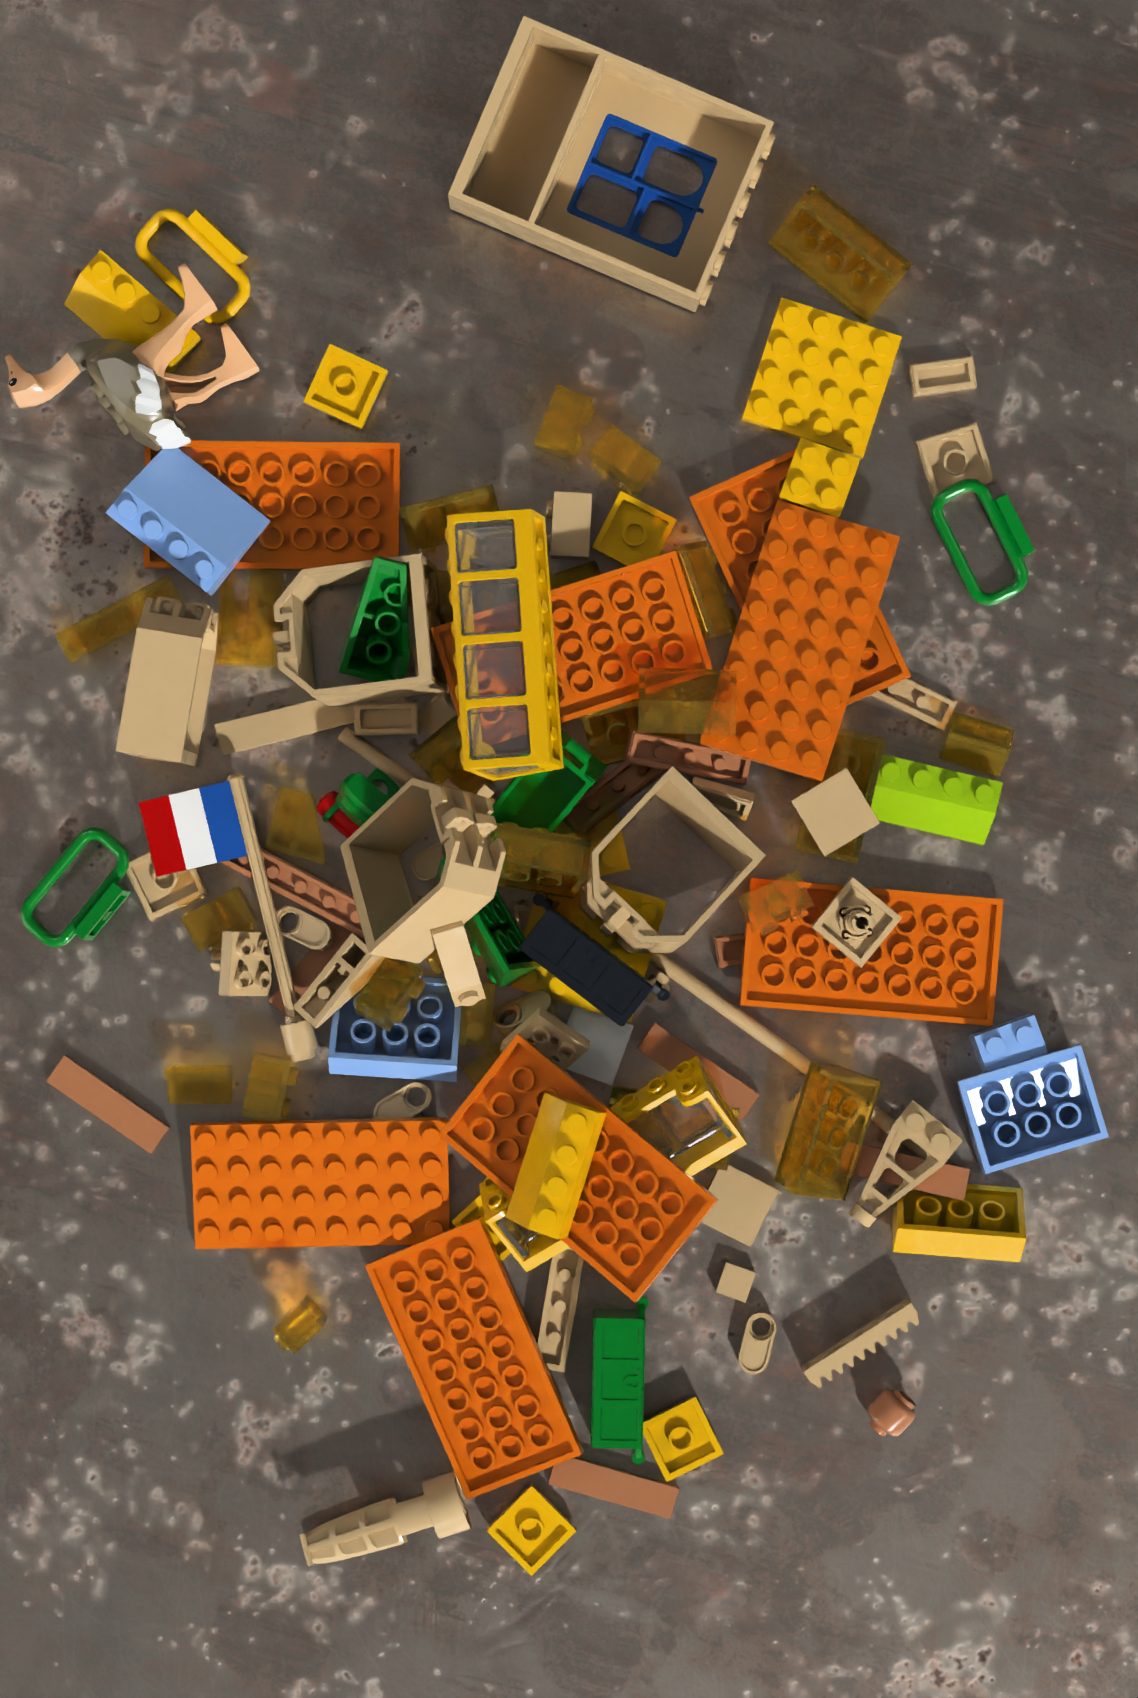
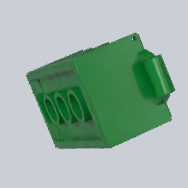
[490,729,607,873]
[590,1294,649,1464]

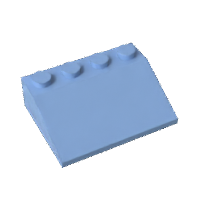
[106,448,271,596]
[328,974,462,1082]
[957,1044,1109,1174]

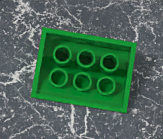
[436,857,540,987]

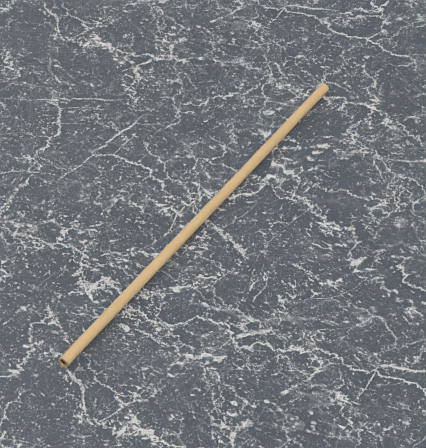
[338,727,959,1166]

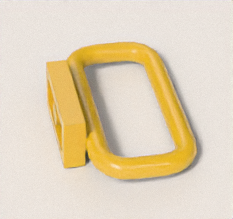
[135,208,251,324]

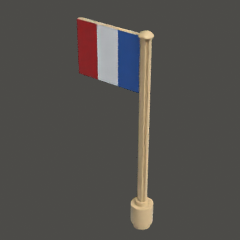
[138,772,318,1062]

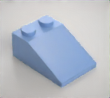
[969,1013,1048,1073]

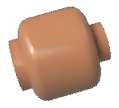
[868,1388,916,1437]

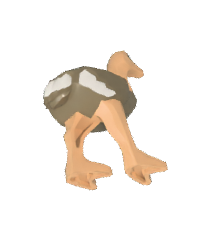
[5,263,259,451]

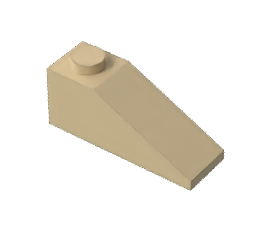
[431,920,486,1007]
[293,933,388,1028]

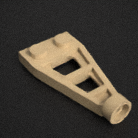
[849,1100,963,1228]

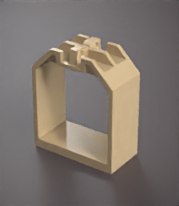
[273,553,447,707]
[115,596,219,767]
[578,766,766,953]
[340,778,506,964]

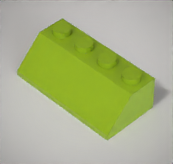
[864,753,1003,845]

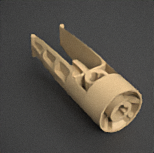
[299,1471,471,1566]

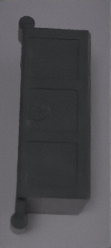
[519,890,671,1027]

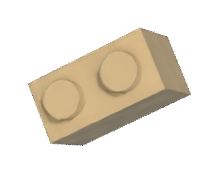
[546,491,592,561]

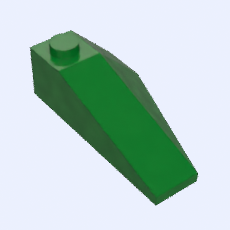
[338,555,410,682]

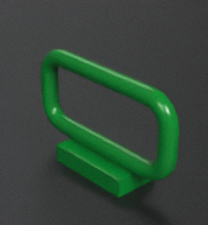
[930,479,1035,606]
[20,827,132,947]

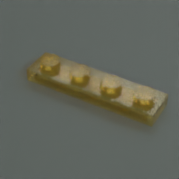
[55,575,184,663]

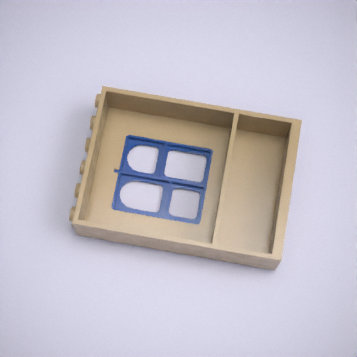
[448,16,776,313]

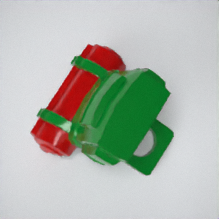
[316,768,400,839]

